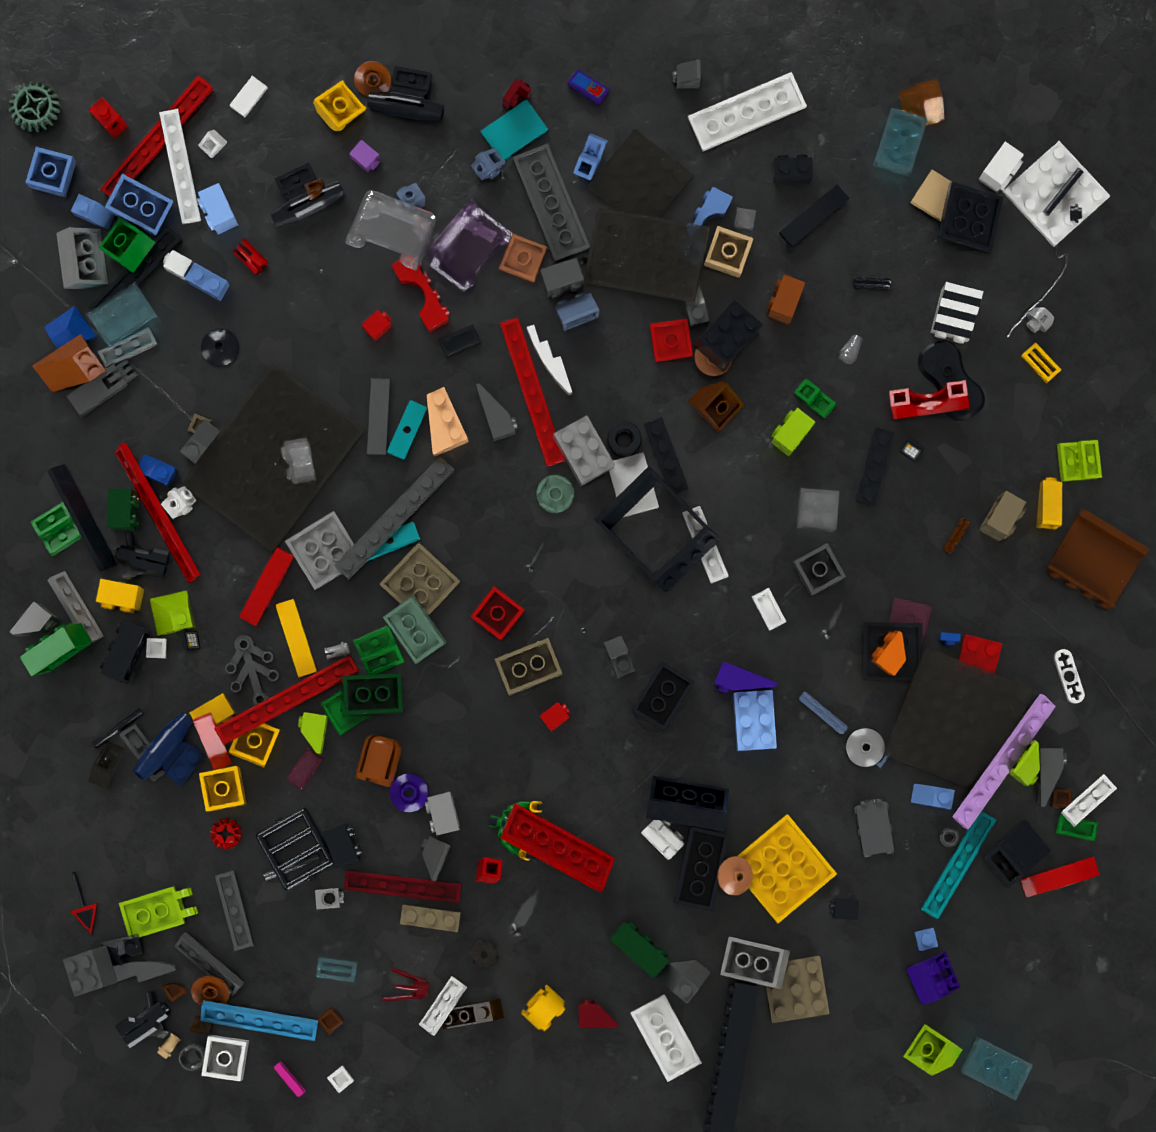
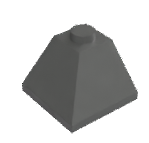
[421,836,451,882]

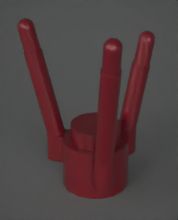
[382,968,429,1001]

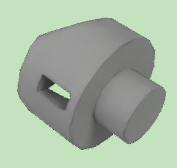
[1026,307,1054,333]

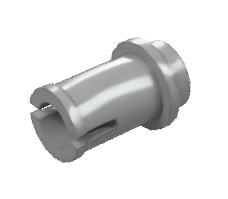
[325,642,350,660]

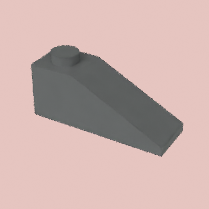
[677,270,709,329]
[476,384,518,441]
[1037,748,1067,807]

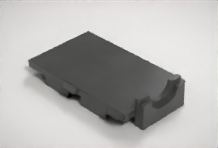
[854,798,894,857]

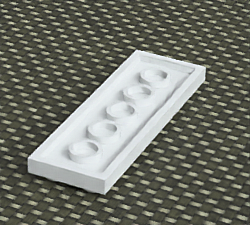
[687,72,807,152]

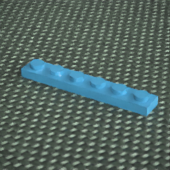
[200,1000,318,1041]

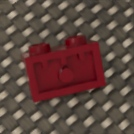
[502,79,531,110]

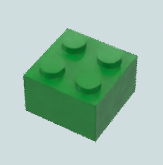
[98,217,156,273]

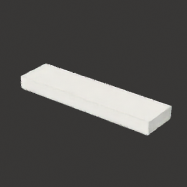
[682,506,729,584]

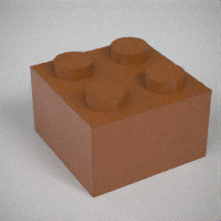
[767,274,806,324]

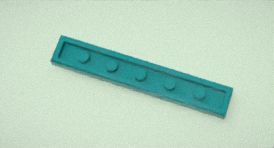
[921,811,997,920]

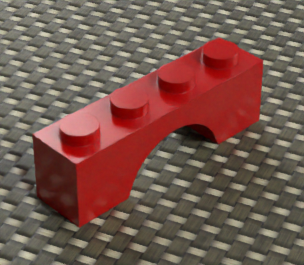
[391,253,450,333]
[889,380,970,419]

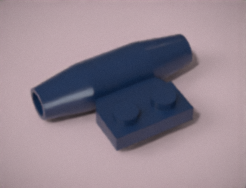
[133,712,205,786]

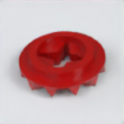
[210,818,241,849]

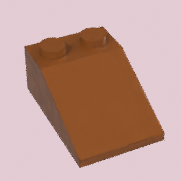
[32,334,106,392]

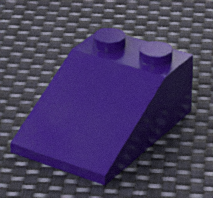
[713,661,777,694]

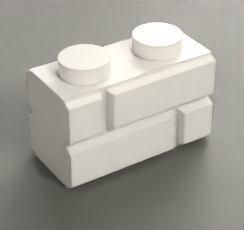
[641,820,685,860]

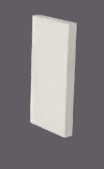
[630,994,702,1082]

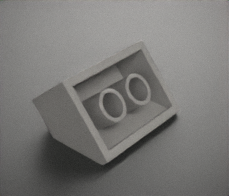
[56,227,108,289]

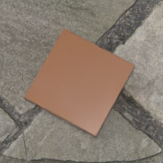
[499,234,548,283]

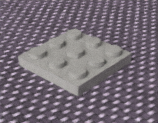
[285,511,354,590]

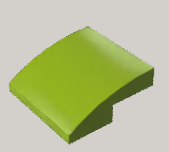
[1057,440,1102,482]

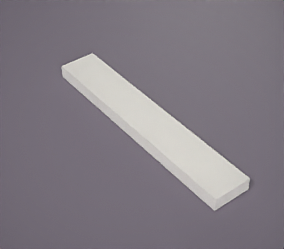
[159,109,201,225]

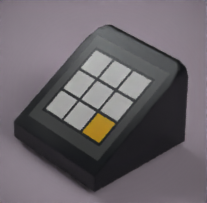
[900,438,925,462]
[180,630,201,652]

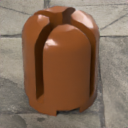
[355,734,402,787]

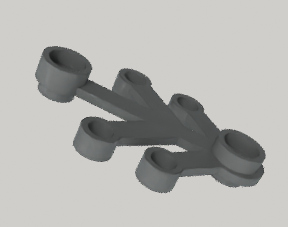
[225,635,279,705]

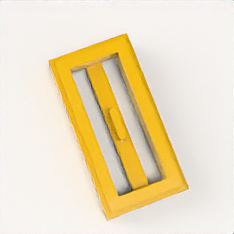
[1021,342,1061,383]

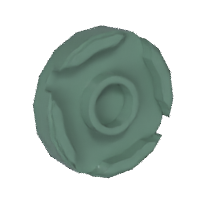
[536,475,574,513]

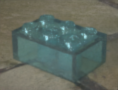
[873,107,927,177]
[86,283,157,348]
[960,1036,1033,1100]

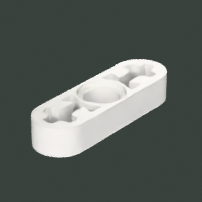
[1054,649,1085,704]

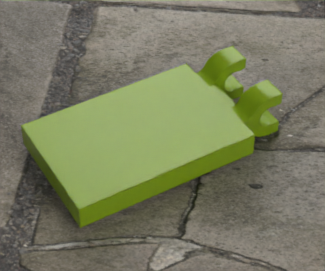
[119,886,198,937]

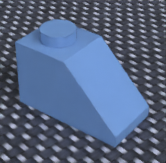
[71,194,116,231]
[910,784,955,810]

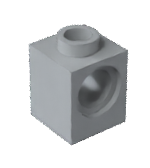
[315,888,344,910]

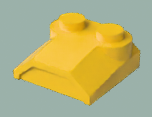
[313,80,367,131]

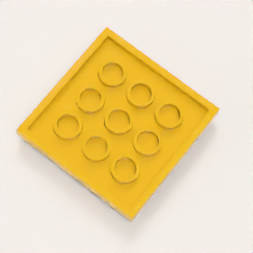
[737,814,837,924]

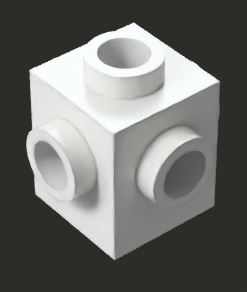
[161,486,196,519]

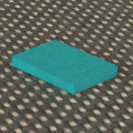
[480,99,548,161]

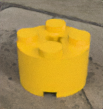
[521,985,565,1031]

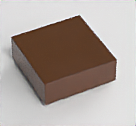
[1051,788,1073,808]
[316,1007,344,1035]

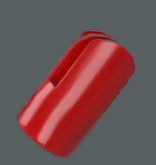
[232,238,268,274]

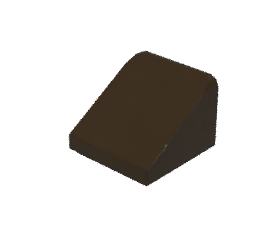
[190,1015,213,1034]

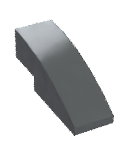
[113,961,178,982]

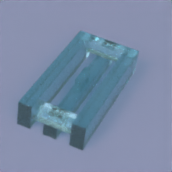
[316,957,358,982]

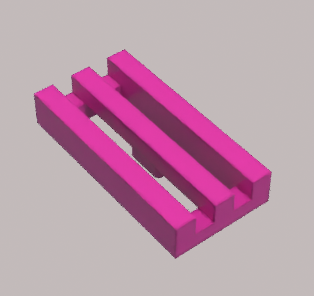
[274,1061,306,1097]

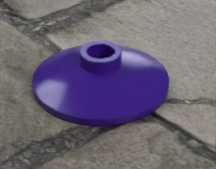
[390,774,428,812]

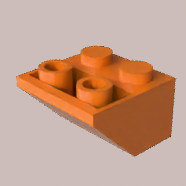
[872,630,906,676]

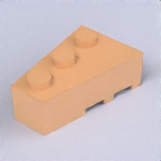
[427,387,469,457]

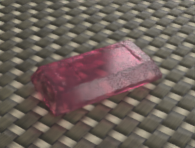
[286,747,324,790]

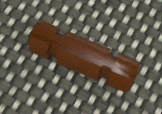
[943,518,970,554]

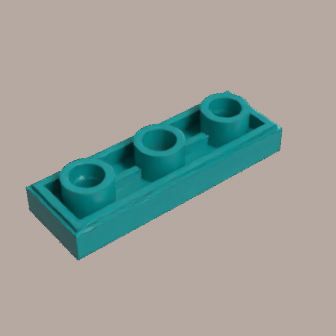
[387,400,428,460]
[367,522,421,561]

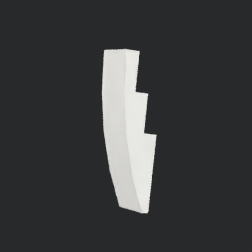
[527,325,572,396]

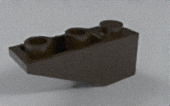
[442,998,504,1029]

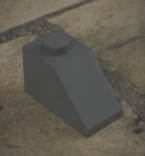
[673,60,701,89]
[180,419,220,463]

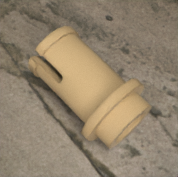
[157,1033,181,1059]

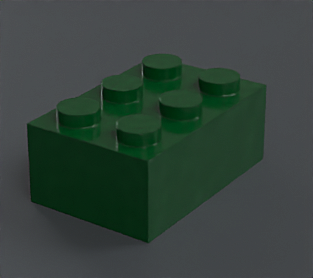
[340,673,403,717]
[609,921,669,978]

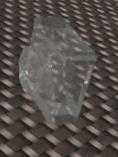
[734,207,756,230]

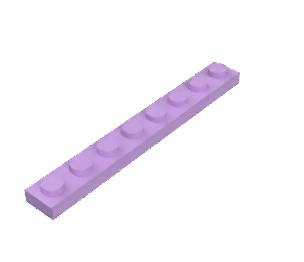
[953,694,1056,829]

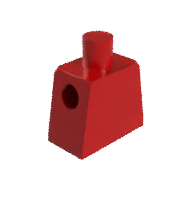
[88,97,128,139]

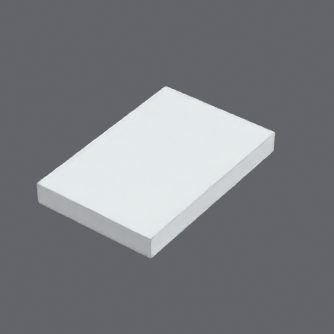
[609,452,659,518]

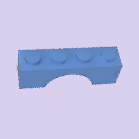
[676,187,733,267]

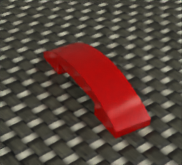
[1020,856,1100,897]

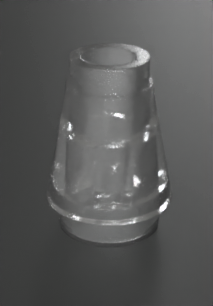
[839,335,863,364]

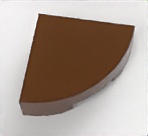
[305,178,324,200]
[161,983,188,1003]

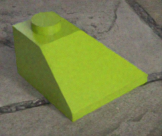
[150,591,196,636]
[1008,740,1040,786]
[903,1024,963,1076]

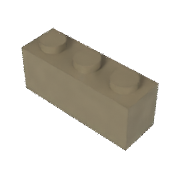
[400,904,461,932]

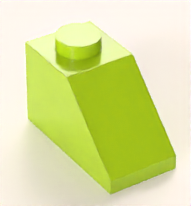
[298,712,328,754]

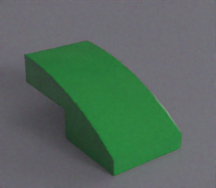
[794,379,836,419]

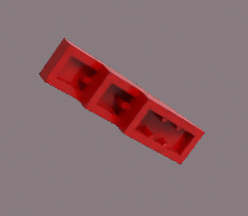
[239,547,294,626]

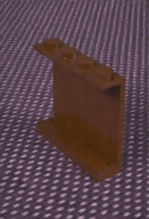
[1045,509,1150,610]

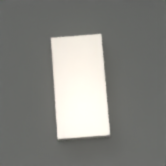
[229,76,268,118]
[752,588,786,631]

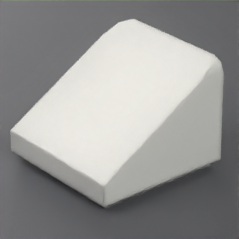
[198,130,227,158]

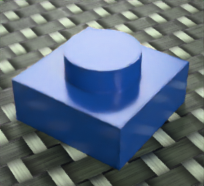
[938,632,961,646]

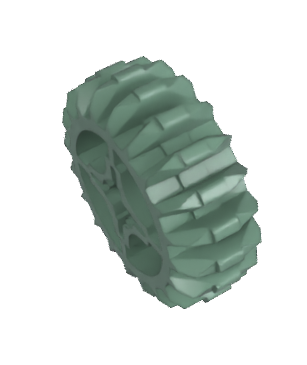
[9,81,60,132]

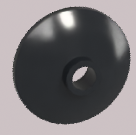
[201,328,239,366]

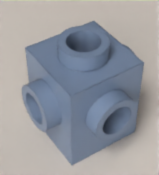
[471,148,505,180]
[395,183,425,216]

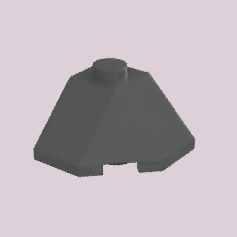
[657,960,711,1004]

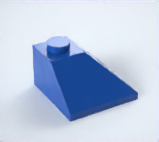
[44,306,97,348]

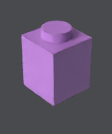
[349,140,380,172]

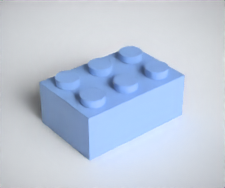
[733,690,777,751]

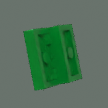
[31,502,82,557]
[353,625,404,675]

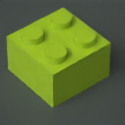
[771,408,815,456]

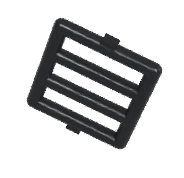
[256,808,334,891]

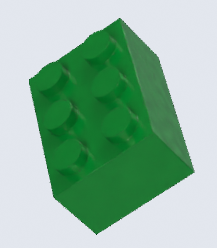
[20,622,93,677]

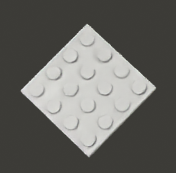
[1003,141,1110,247]

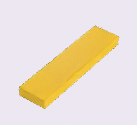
[276,599,317,678]

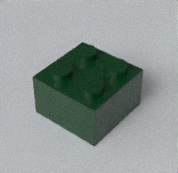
[107,489,140,531]

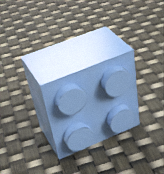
[197,183,239,234]

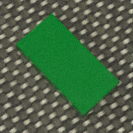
[1056,814,1098,841]

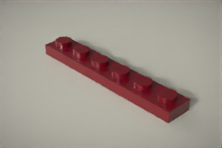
[344,870,462,903]

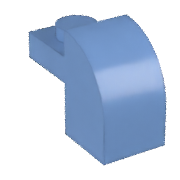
[573,133,608,180]

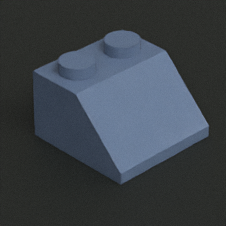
[555,292,599,331]

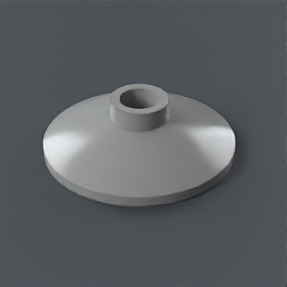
[846,728,885,767]

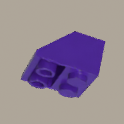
[907,952,961,1005]

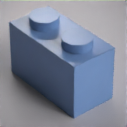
[185,262,230,302]

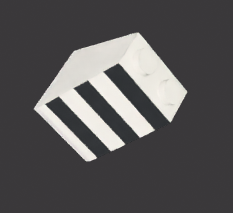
[931,282,984,344]

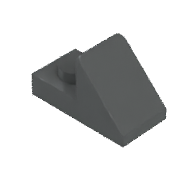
[604,636,636,678]

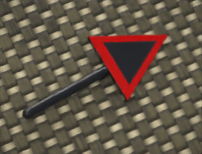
[70,872,97,935]

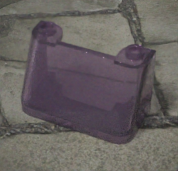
[426,198,513,292]

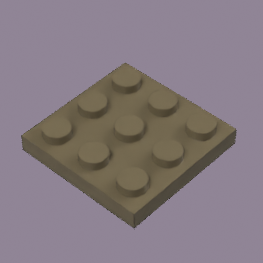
[379,542,461,616]
[766,956,830,1023]

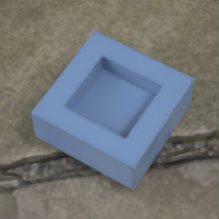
[914,928,938,951]

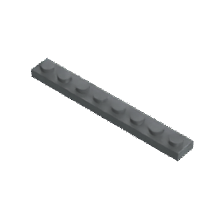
[334,457,454,580]

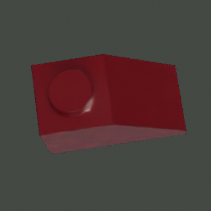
[579,999,618,1028]

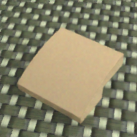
[910,170,951,222]

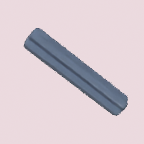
[799,692,848,734]

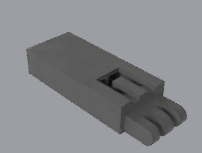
[66,359,138,417]

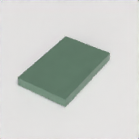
[383,595,447,664]

